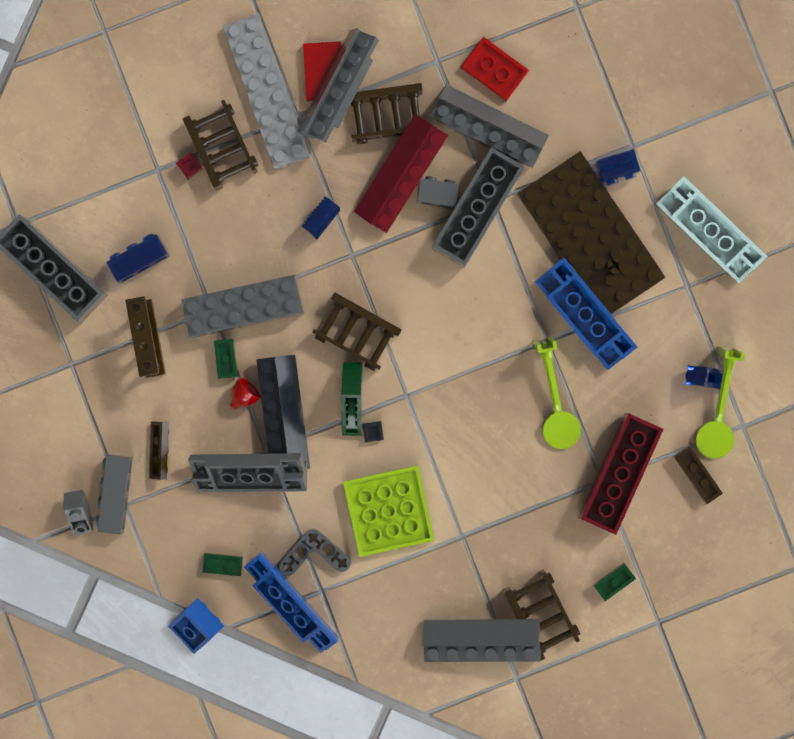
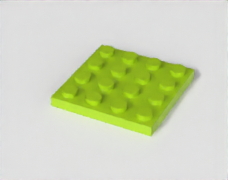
[343,465,435,557]

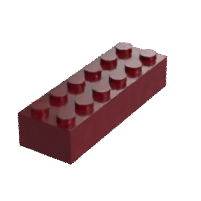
[578,413,664,535]

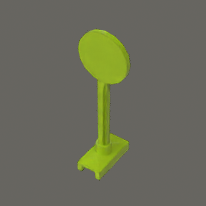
[532,337,581,449]
[696,346,745,459]

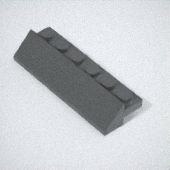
[297,28,379,143]
[430,85,549,168]
[188,453,307,492]
[422,619,541,662]

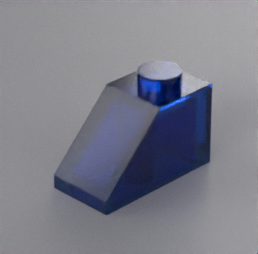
[685,365,723,389]

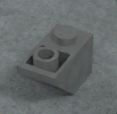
[63,490,93,535]

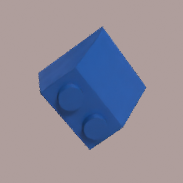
[168,598,224,654]

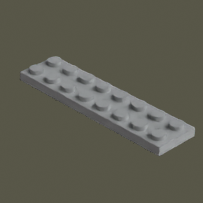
[223,13,310,170]

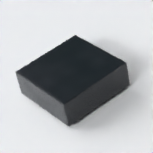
[362,421,384,443]

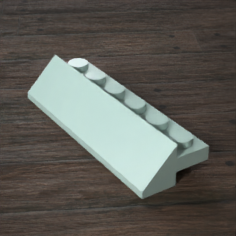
[656,176,768,283]

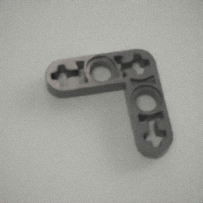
[279,529,351,576]

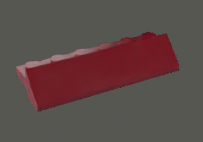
[354,114,448,233]

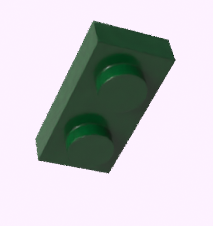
[214,339,238,379]
[202,553,243,576]
[593,563,636,602]

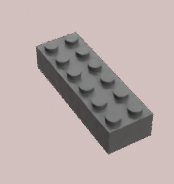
[432,147,524,268]
[0,214,108,323]
[181,275,304,338]

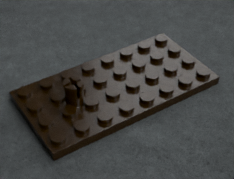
[517,151,666,314]

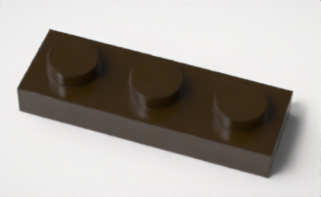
[149,421,169,480]
[673,446,723,504]

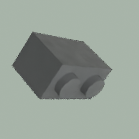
[417,176,459,210]

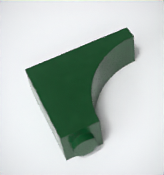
[341,363,362,436]

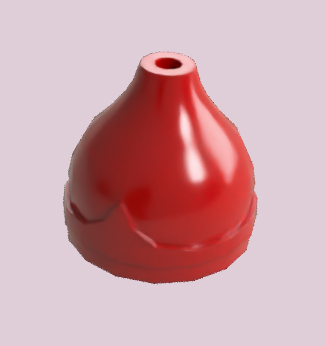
[230,378,261,409]

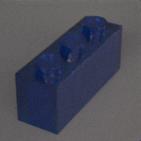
[106,233,170,284]

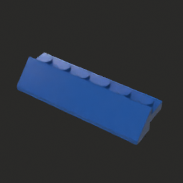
[535,258,638,370]
[244,551,339,653]

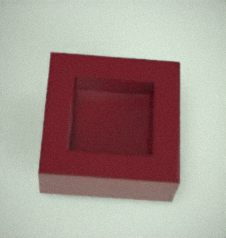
[176,152,203,179]

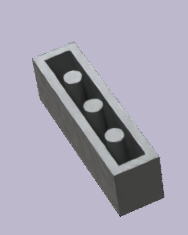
[95,454,133,534]

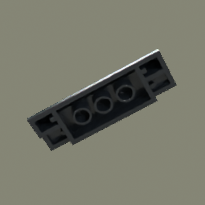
[256,355,310,469]

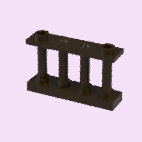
[351,83,423,144]
[182,100,259,191]
[312,292,402,371]
[125,296,166,378]
[503,569,581,661]

